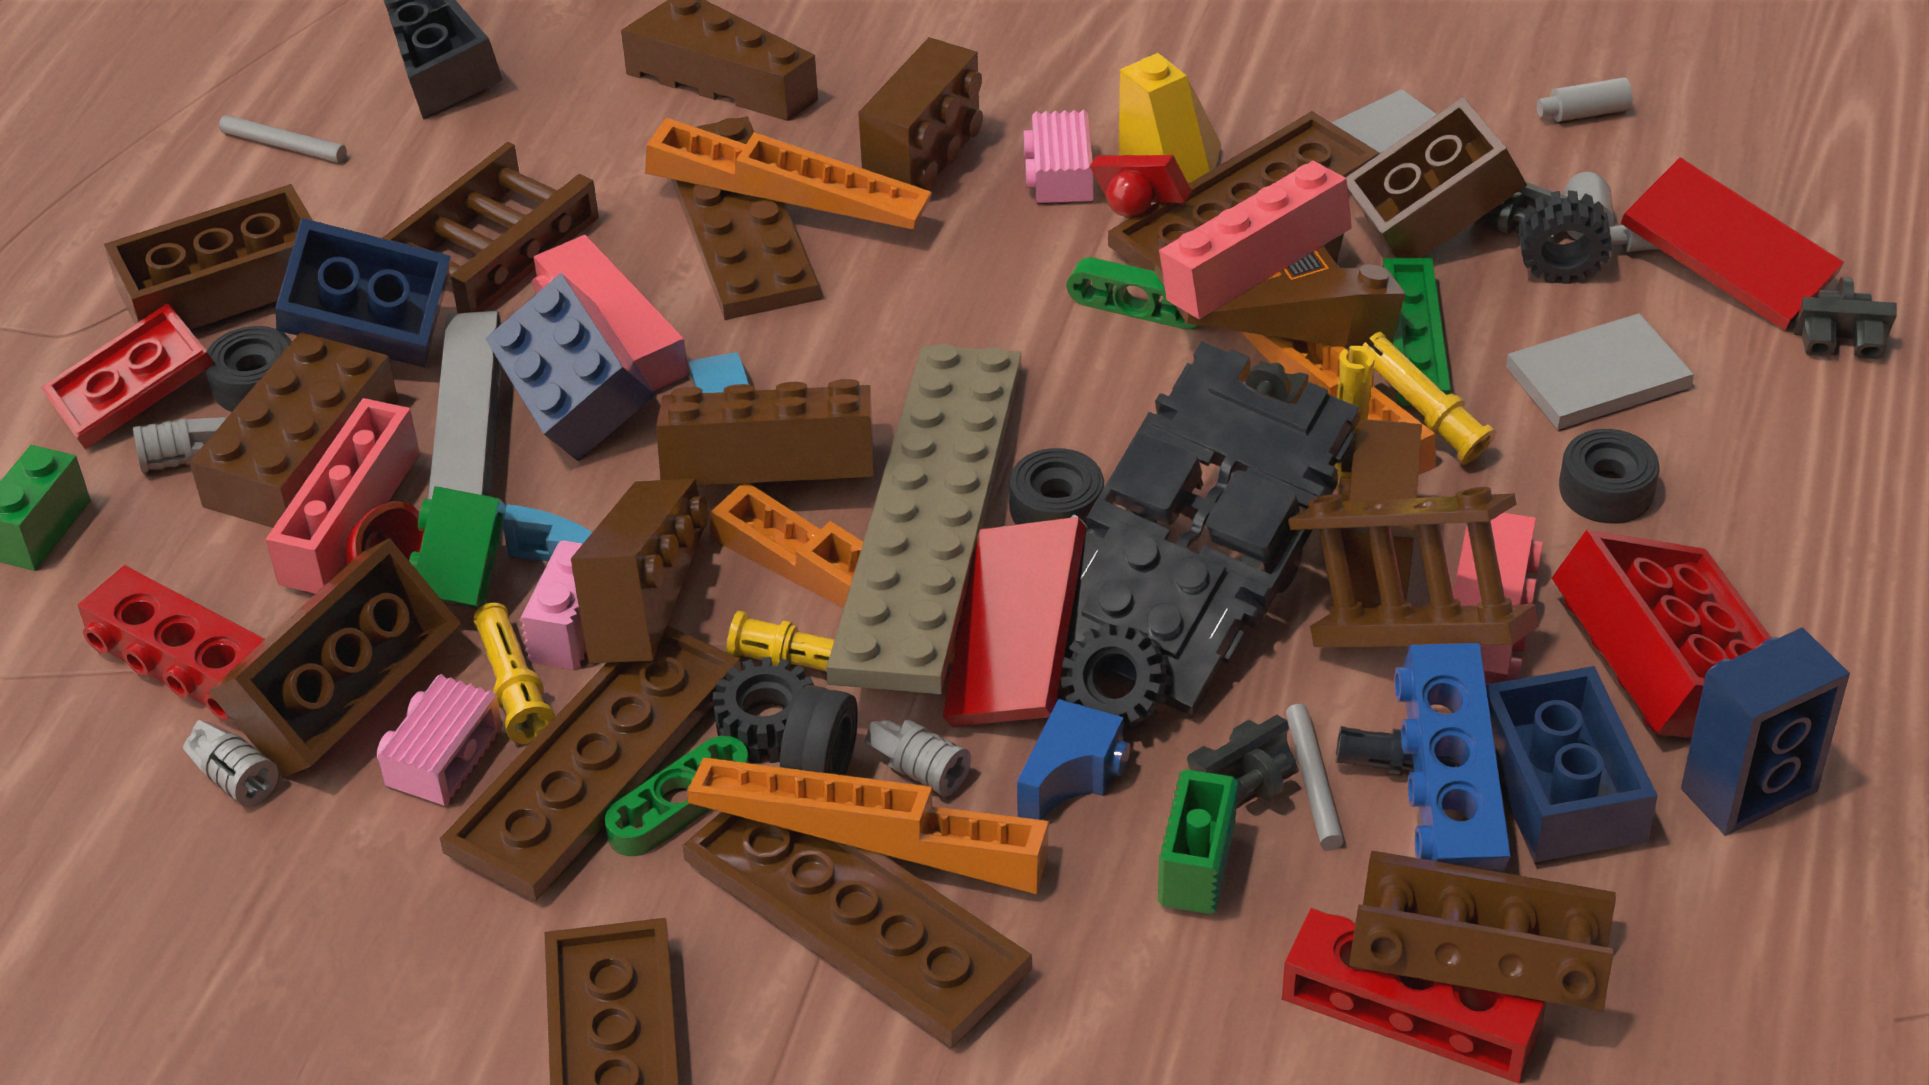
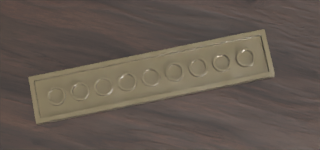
[826,344,1022,694]

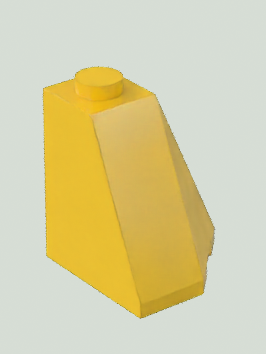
[1119,53,1221,184]

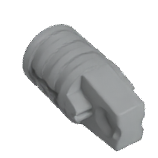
[133,417,226,473]
[183,720,279,806]
[864,720,971,796]

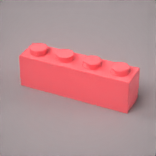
[1159,161,1352,319]
[532,235,688,392]
[266,398,420,594]
[1453,513,1543,685]

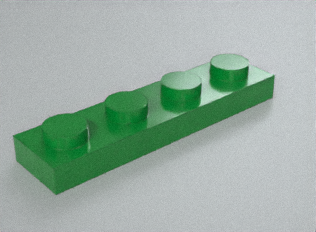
[1382,258,1451,406]

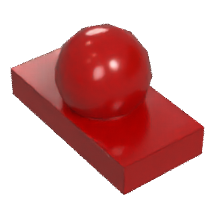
[1089,155,1192,218]

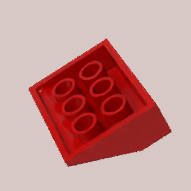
[1551,529,1771,738]

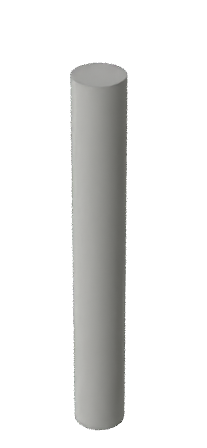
[219,115,347,163]
[1285,704,1344,850]

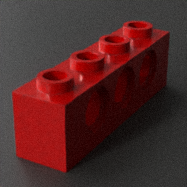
[77,565,265,720]
[1281,908,1547,1084]

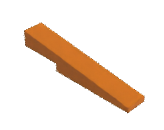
[645,117,931,229]
[1240,331,1436,475]
[710,483,964,664]
[687,758,1049,895]

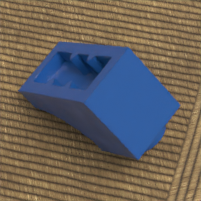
[1017,699,1130,820]

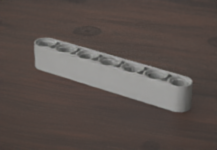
[428,311,501,499]

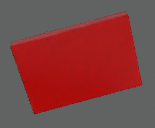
[40,304,215,450]

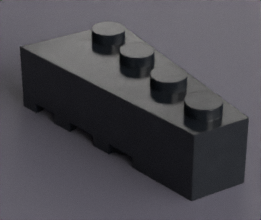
[384,0,503,120]

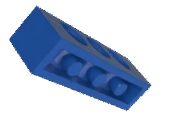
[1394,643,1510,873]

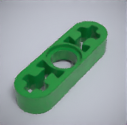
[1066,257,1198,329]
[605,736,749,856]

